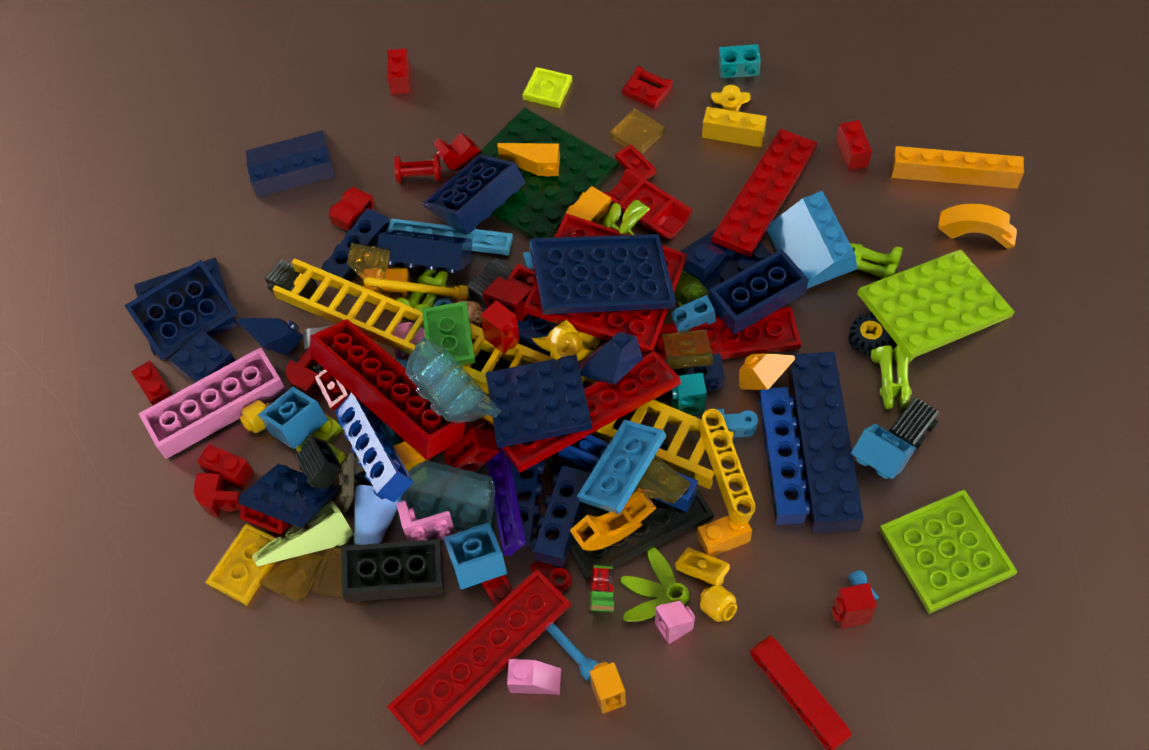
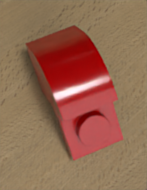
[433,133,482,170]
[286,347,321,399]
[193,473,241,517]

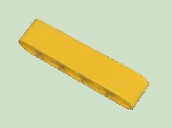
[699,409,755,525]

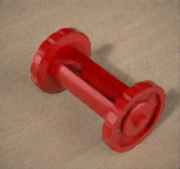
[394,154,441,183]

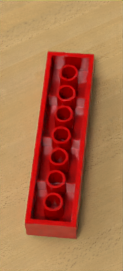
[310,319,465,460]

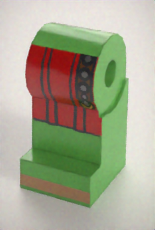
[588,565,614,612]

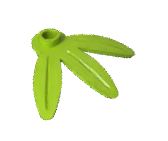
[620,548,690,622]

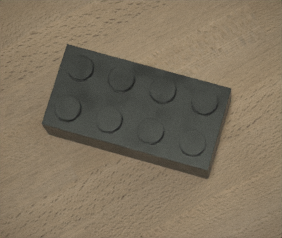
[342,539,444,602]

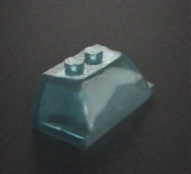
[405,337,501,424]
[401,461,495,533]

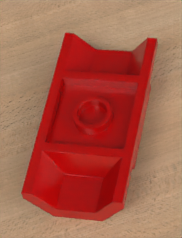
[602,168,692,239]

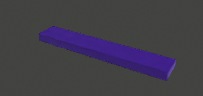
[487,434,526,556]

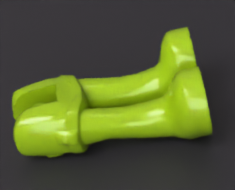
[850,243,903,279]
[396,269,448,320]
[871,346,914,410]

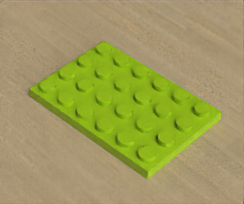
[857,249,1015,360]

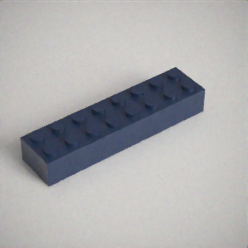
[787,351,864,534]

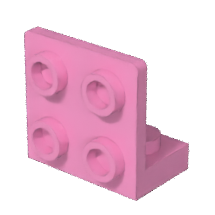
[396,501,456,541]

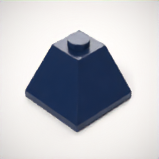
[237,318,303,356]
[580,332,643,385]

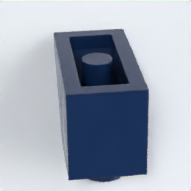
[685,242,728,283]

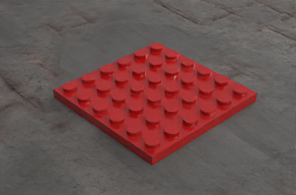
[523,213,688,355]

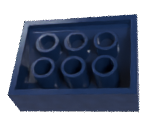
[246,130,335,198]
[422,154,526,234]
[124,260,238,361]

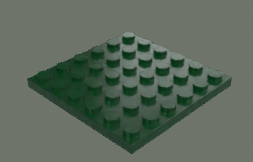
[472,107,619,239]

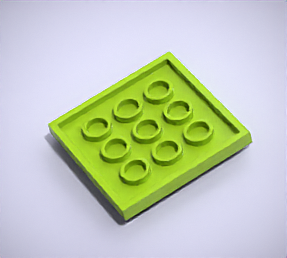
[879,489,1018,614]

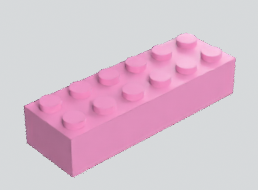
[139,347,286,459]

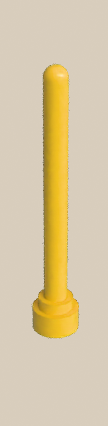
[363,277,468,301]

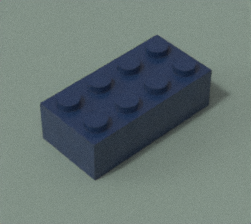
[377,229,473,273]
[709,249,809,335]

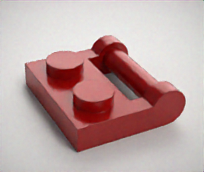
[622,66,673,109]

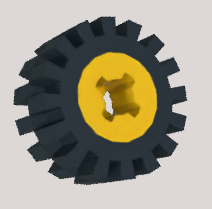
[848,313,891,356]

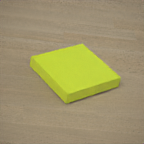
[522,67,572,108]

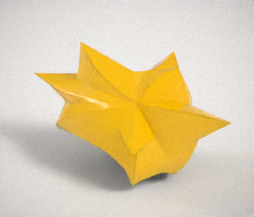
[532,320,595,362]

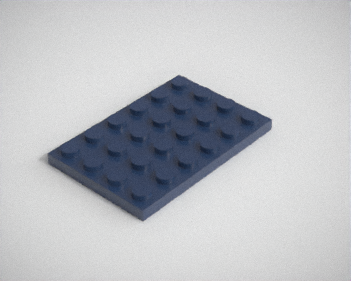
[529,234,676,315]

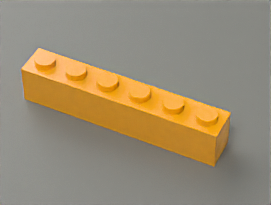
[891,146,1024,189]

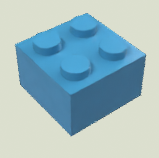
[258,387,328,450]
[850,423,916,479]
[443,522,507,590]

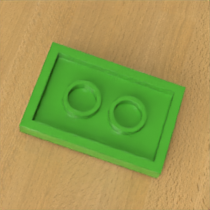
[422,301,476,368]

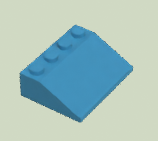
[767,191,857,289]

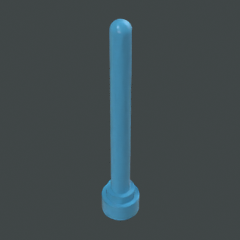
[546,623,598,682]

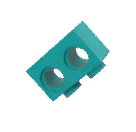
[718,44,761,78]
[671,373,707,416]

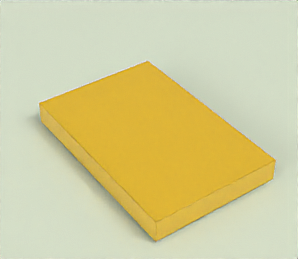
[205,523,275,606]

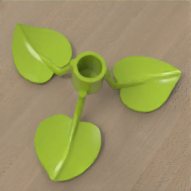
[600,200,650,235]

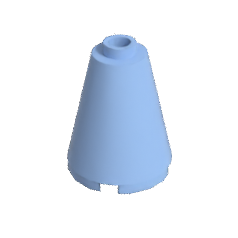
[354,485,402,545]

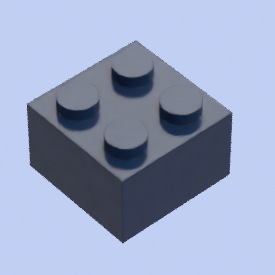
[169,330,235,384]

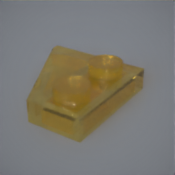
[634,455,690,504]

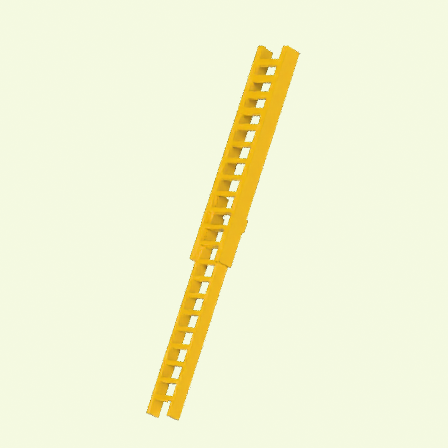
[272,258,734,489]

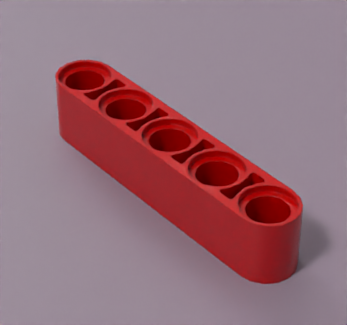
[749,635,852,750]

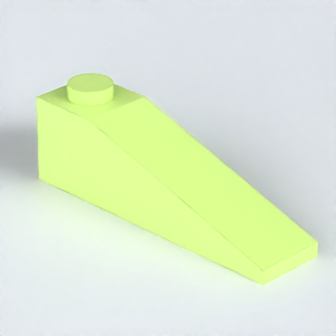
[252,500,354,566]

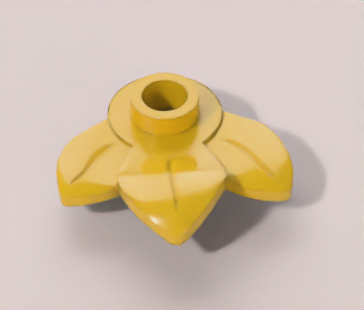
[711,85,751,111]

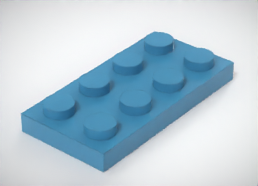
[577,420,666,515]

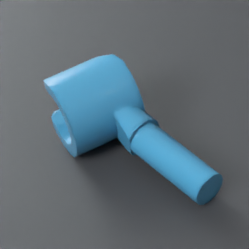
[848,570,879,601]

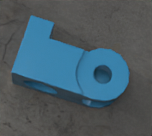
[671,295,716,332]
[713,409,758,438]

